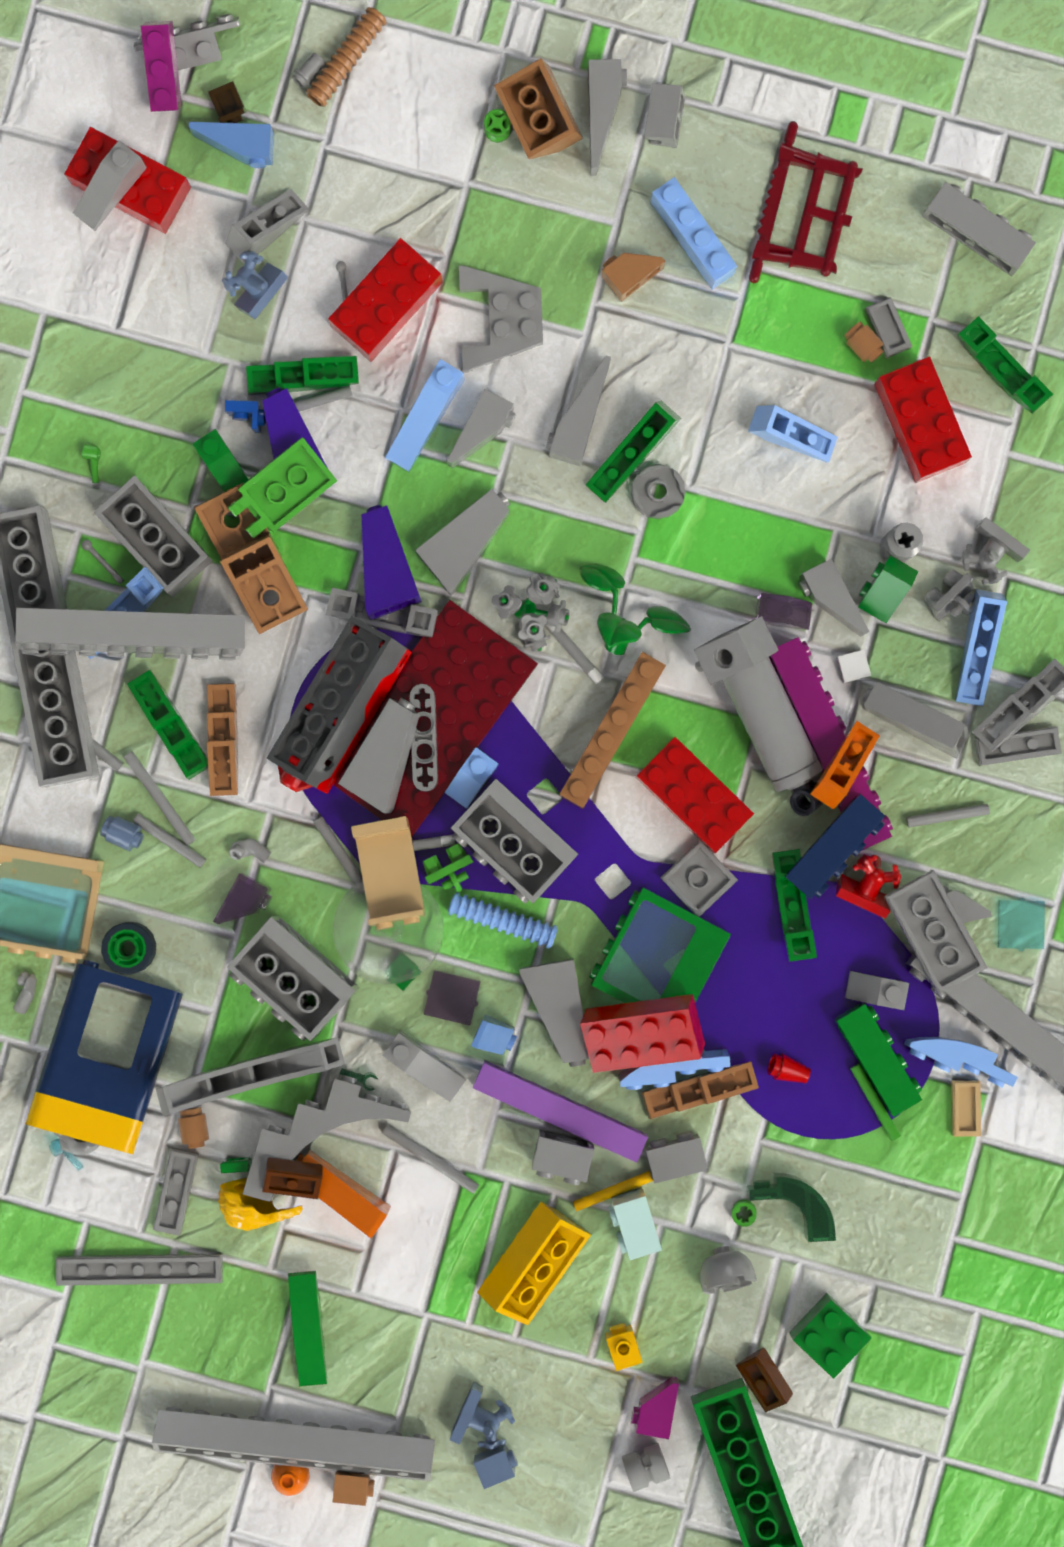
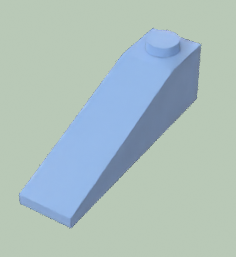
[385,359,465,472]
[955,589,1007,706]

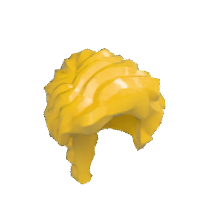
[218,1178,303,1231]

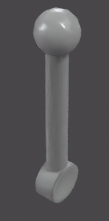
[336,261,348,301]
[82,540,124,584]

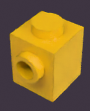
[605,1323,643,1371]

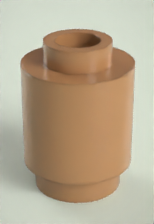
[844,321,884,363]
[178,1107,209,1149]

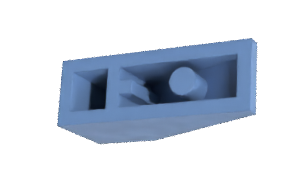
[189,122,274,169]
[471,1014,517,1055]

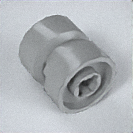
[622,1443,670,1492]

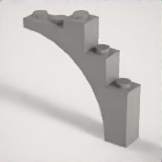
[156,1037,345,1116]
[243,1075,411,1202]

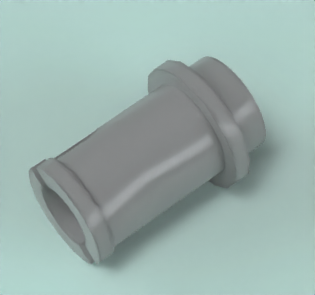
[292,52,326,89]

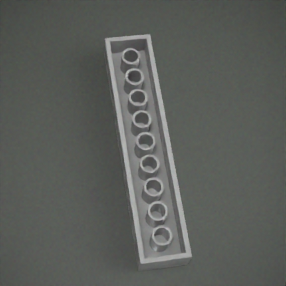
[0,506,100,787]

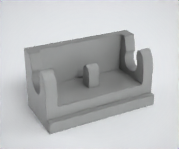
[644,83,685,148]

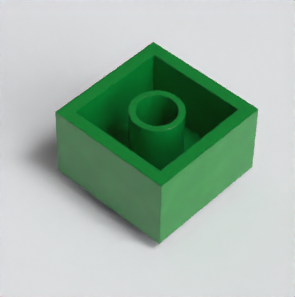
[789,1293,872,1379]

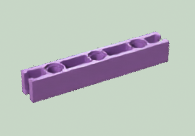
[473,1061,648,1163]

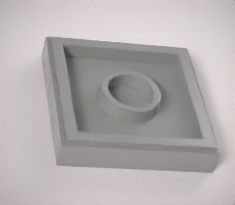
[660,840,738,917]

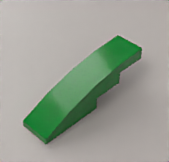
[246,356,359,395]
[127,670,208,780]
[288,1271,328,1387]

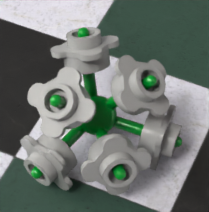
[492,573,570,651]

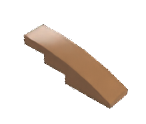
[207,683,238,796]
[641,1061,759,1119]

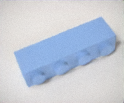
[651,177,737,290]

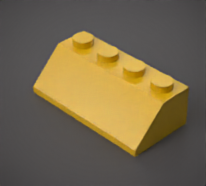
[477,1201,591,1325]

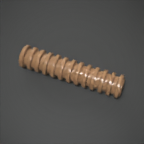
[306,7,387,107]

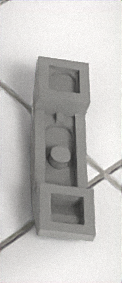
[326,588,438,637]

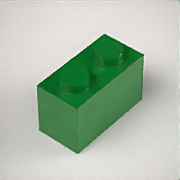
[858,555,919,623]

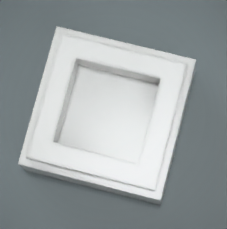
[836,649,871,683]

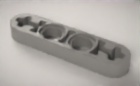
[410,684,438,792]

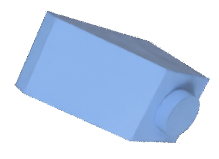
[445,748,499,809]

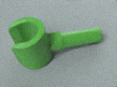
[82,444,101,483]

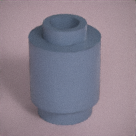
[100,816,144,852]

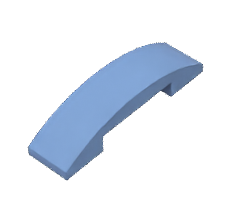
[88,567,163,659]

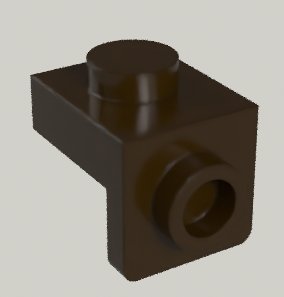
[208,81,247,123]

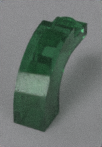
[747,1173,836,1242]

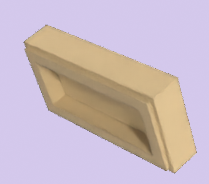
[951,1080,981,1137]

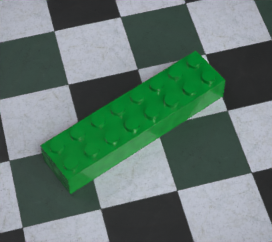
[690,1378,803,1547]

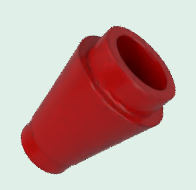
[767,1053,811,1084]

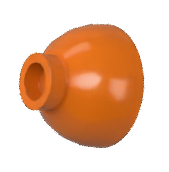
[271,1465,310,1496]

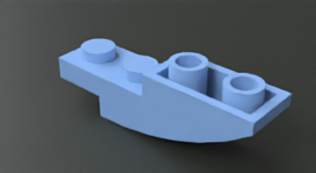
[904,1037,1018,1088]
[619,1049,730,1090]

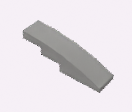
[973,659,1064,752]

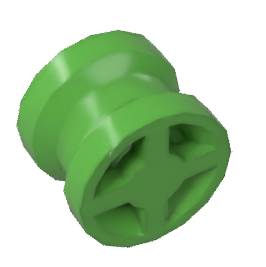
[484,109,511,143]

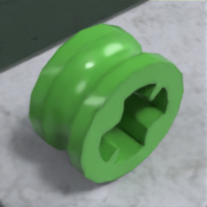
[732,1200,756,1227]

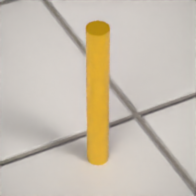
[573,1171,653,1211]

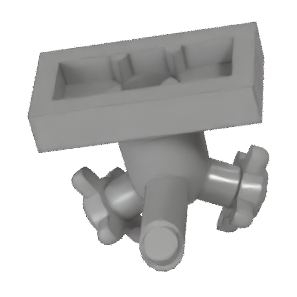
[961,517,1030,585]

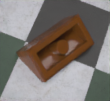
[262,1157,323,1199]
[736,1348,793,1413]

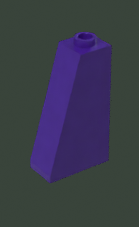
[262,388,327,467]
[361,505,422,620]

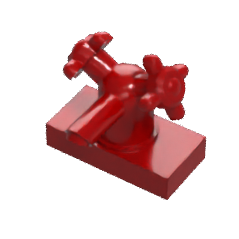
[836,854,902,919]

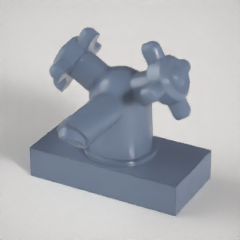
[222,251,288,319]
[450,1382,515,1450]

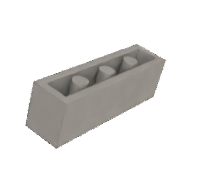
[922,182,1036,277]

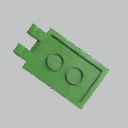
[227,437,337,538]

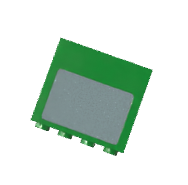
[589,887,731,1003]

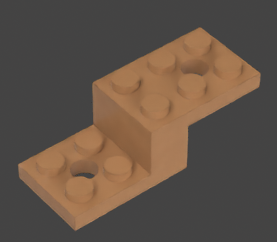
[194,482,308,634]

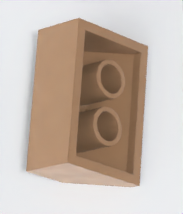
[494,58,584,160]

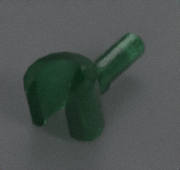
[340,1068,378,1091]

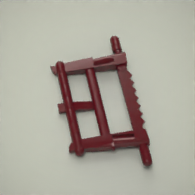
[749,121,863,284]

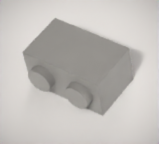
[645,1131,708,1184]

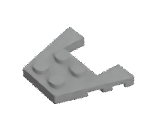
[459,266,543,373]

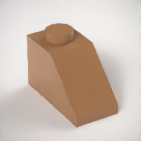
[601,253,665,302]

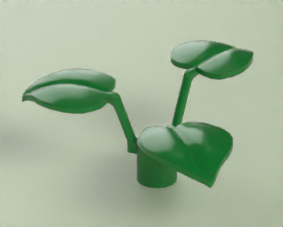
[580,564,691,655]

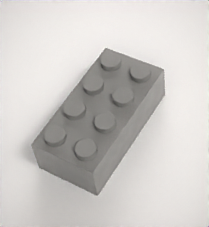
[94,475,213,597]

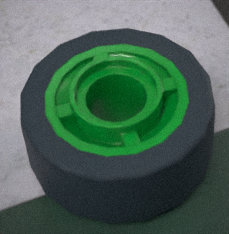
[101,922,156,974]

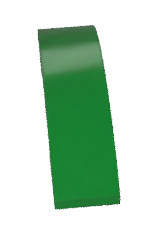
[958,316,1053,414]
[772,849,817,962]

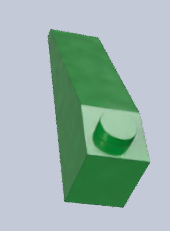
[586,400,682,503]
[193,429,271,531]

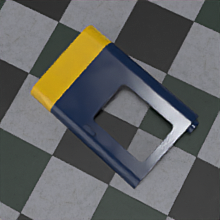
[25,960,183,1154]

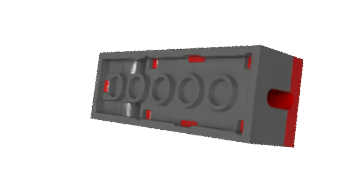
[267,616,412,794]

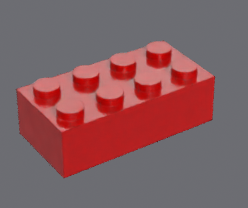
[64,127,191,234]
[328,238,443,362]
[874,356,972,483]
[635,737,754,853]
[580,994,705,1073]

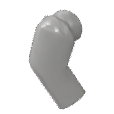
[229,838,272,863]
[13,971,37,1014]

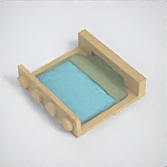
[0,844,104,963]

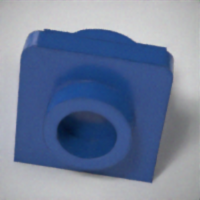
[225,400,266,433]

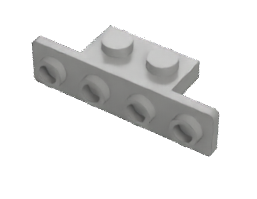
[134,14,240,70]

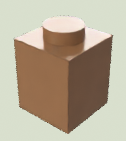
[332,1471,375,1506]

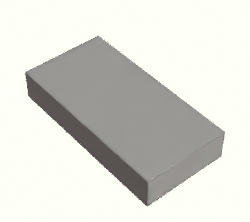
[865,297,912,359]

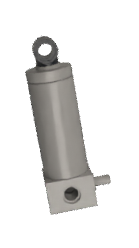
[694,616,824,816]

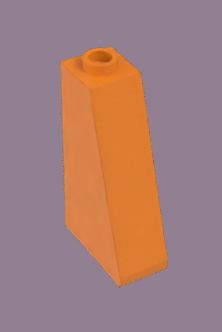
[296,1150,391,1239]

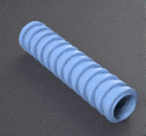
[448,892,558,949]

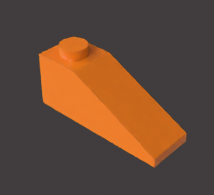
[810,721,880,809]

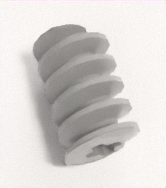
[880,522,923,563]

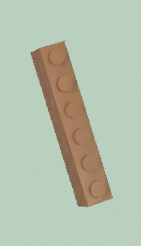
[559,652,666,809]

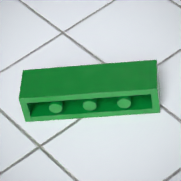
[833,1002,922,1117]

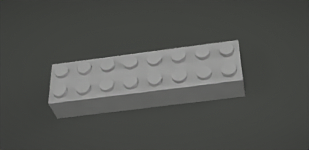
[15,608,245,660]

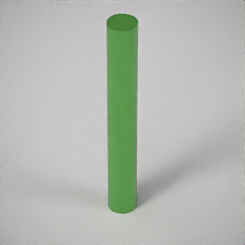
[850,1063,901,1141]

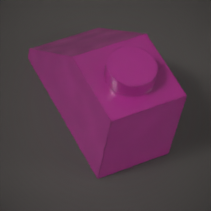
[631,1376,679,1440]

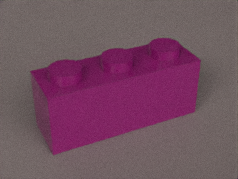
[141,21,182,112]

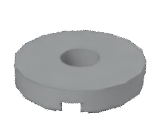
[631,464,686,519]

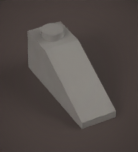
[73,140,147,231]
[225,189,309,263]
[447,389,516,468]
[798,558,870,637]
[382,1031,467,1102]

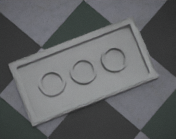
[884,870,988,994]

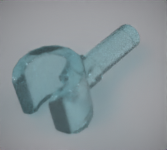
[49,1138,83,1171]

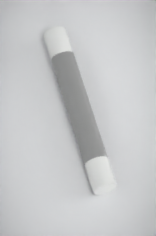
[545,622,604,685]
[412,835,456,851]

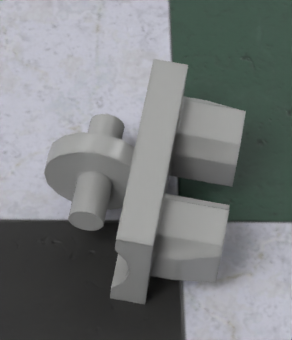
[925,570,975,622]

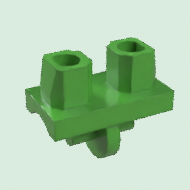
[423,843,474,892]

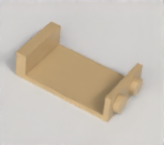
[351,816,426,930]

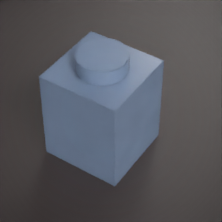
[474,1444,518,1489]

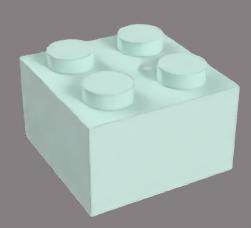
[608,1187,662,1260]

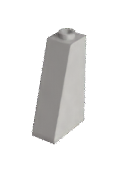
[415,489,510,596]
[863,682,969,759]
[338,698,420,813]
[519,959,589,1067]

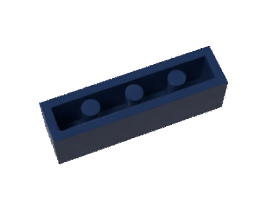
[785,794,885,899]

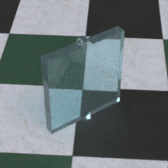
[998,898,1045,951]

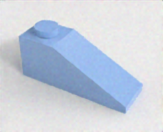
[748,405,838,462]

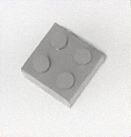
[532,1130,594,1185]

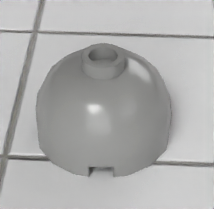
[699,1246,757,1294]

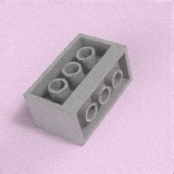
[451,779,578,904]
[227,915,359,1041]

